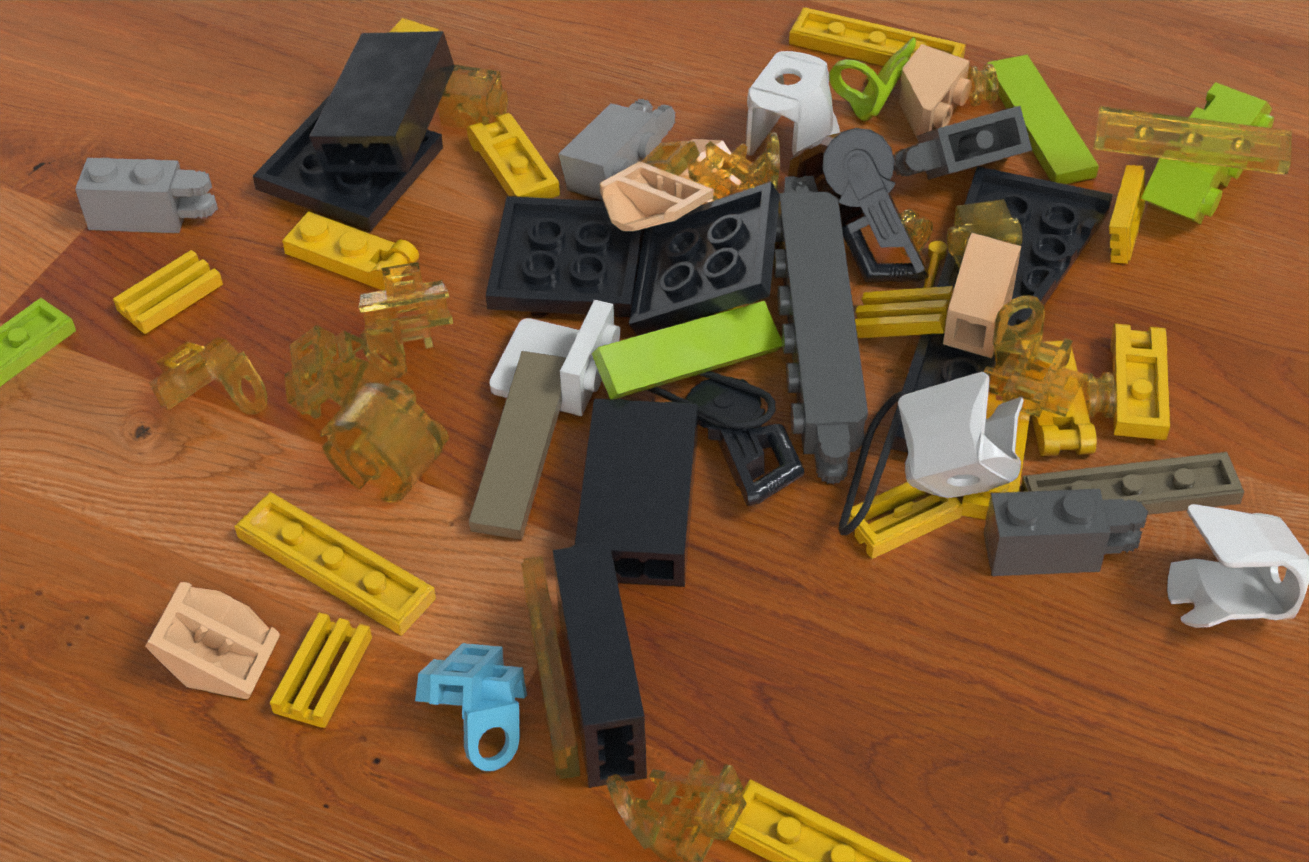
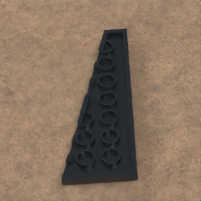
[891,166,1113,453]

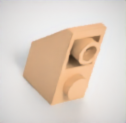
[899,44,972,138]
[943,233,1021,358]

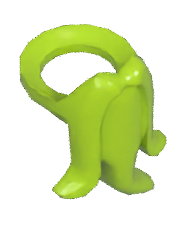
[829,37,916,121]

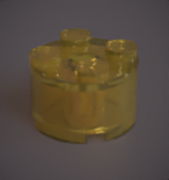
[320,380,449,503]

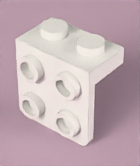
[489,300,620,416]

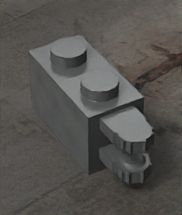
[893,106,1032,180]
[983,489,1148,576]

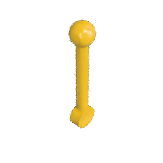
[923,241,947,288]

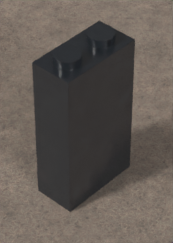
[309,31,455,172]
[575,399,698,587]
[553,542,647,788]

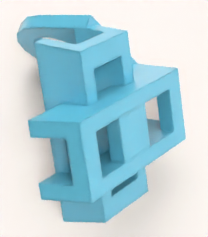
[415,643,527,771]

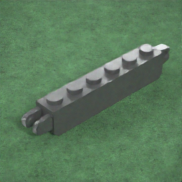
[773,176,868,485]

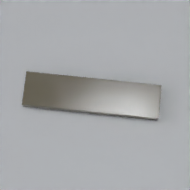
[469,351,566,540]
[1021,452,1244,515]

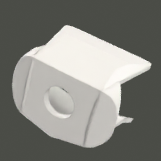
[746,51,840,156]
[898,372,1024,498]
[1167,504,1309,628]

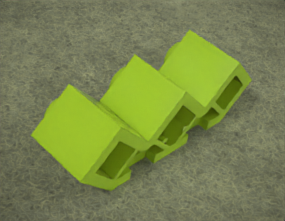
[1141,82,1274,224]

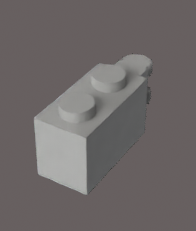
[559,99,676,201]
[75,158,218,233]

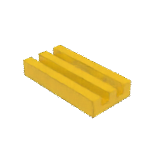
[1109,165,1146,264]
[113,250,223,334]
[855,286,954,338]
[847,482,963,559]
[270,612,372,728]

